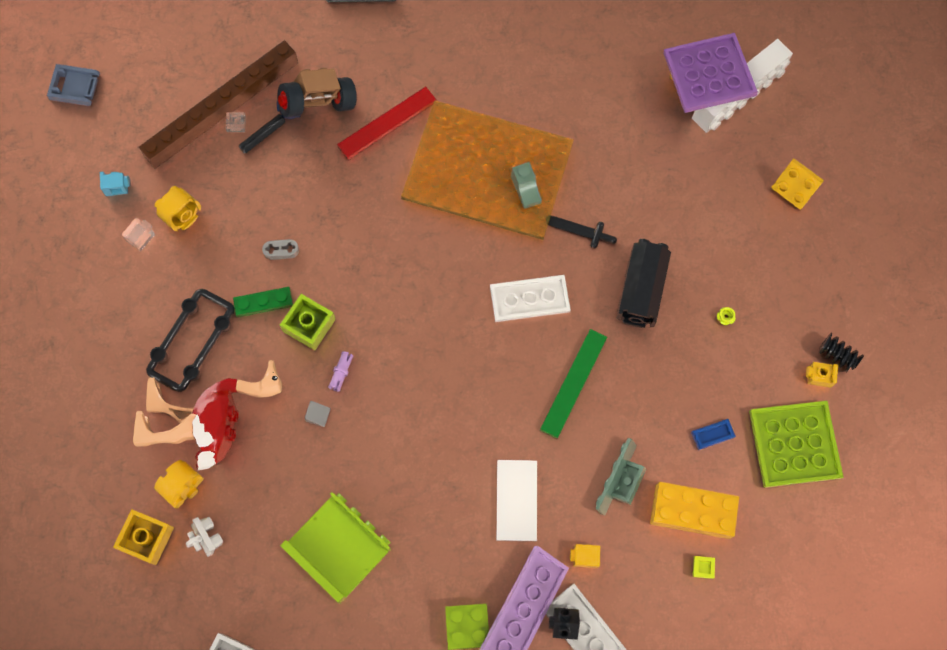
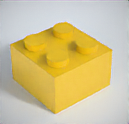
[113,509,174,565]

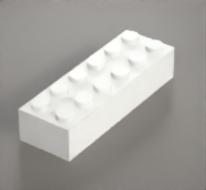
[692,39,793,133]

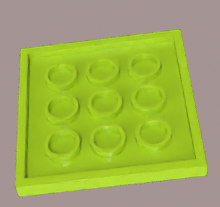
[749,401,844,488]

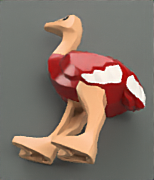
[133,360,282,470]

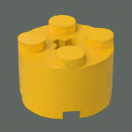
[155,186,201,231]
[154,460,204,509]

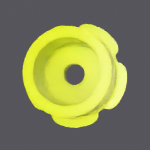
[717,307,736,325]

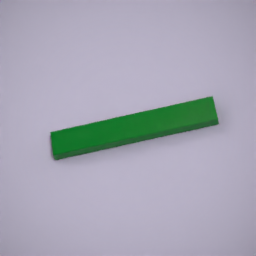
[540,329,607,439]

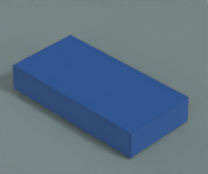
[691,419,736,451]

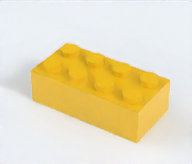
[650,482,739,539]

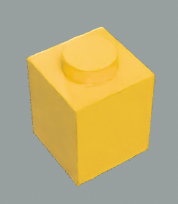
[570,544,600,568]

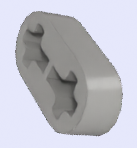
[262,239,299,260]

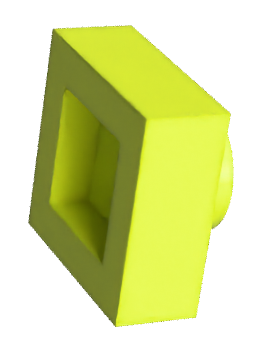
[693,556,715,579]

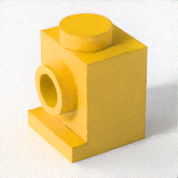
[806,362,838,388]

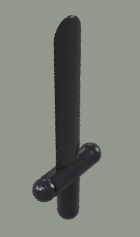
[546,216,617,249]

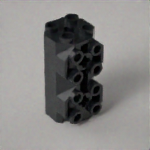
[616,239,671,328]

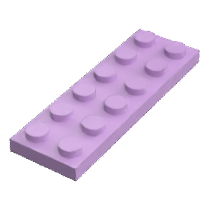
[480,546,569,650]

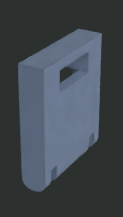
[47,64,100,106]

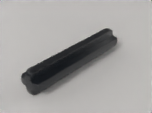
[239,114,285,154]

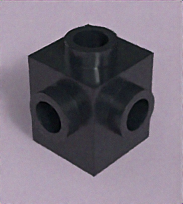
[549,608,580,640]

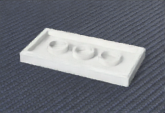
[490,275,571,322]
[496,460,537,541]
[546,583,626,650]

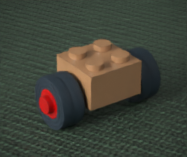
[277,68,357,117]

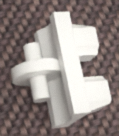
[186,517,223,557]

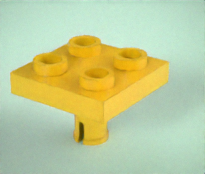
[771,158,824,210]

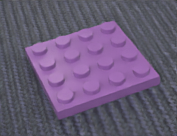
[664,33,758,113]

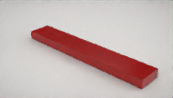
[337,86,437,160]

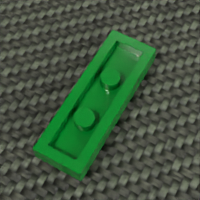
[233,287,293,318]

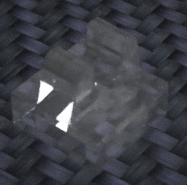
[226,112,246,132]

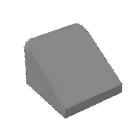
[305,401,331,427]

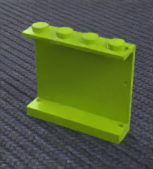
[280,492,391,604]

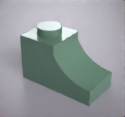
[511,162,542,209]

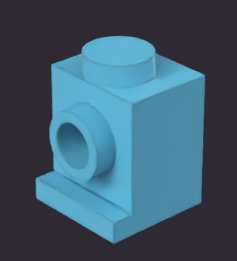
[100,172,130,196]

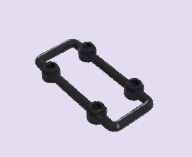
[146,289,235,392]

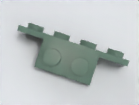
[596,438,647,516]

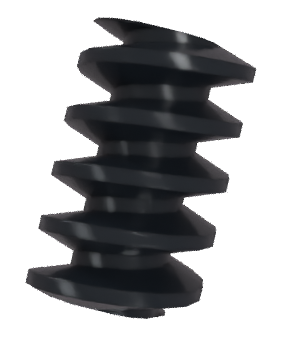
[819,332,864,373]

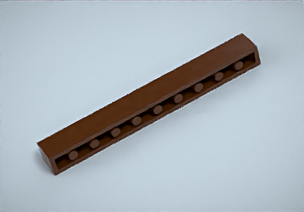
[139,40,298,169]

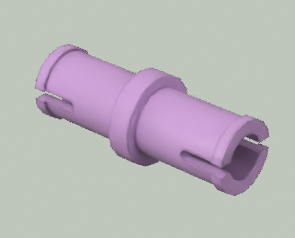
[328,351,354,392]

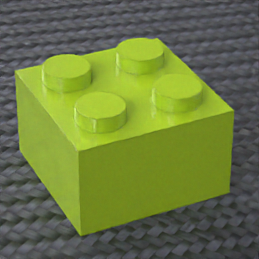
[280,294,336,351]
[445,604,489,650]

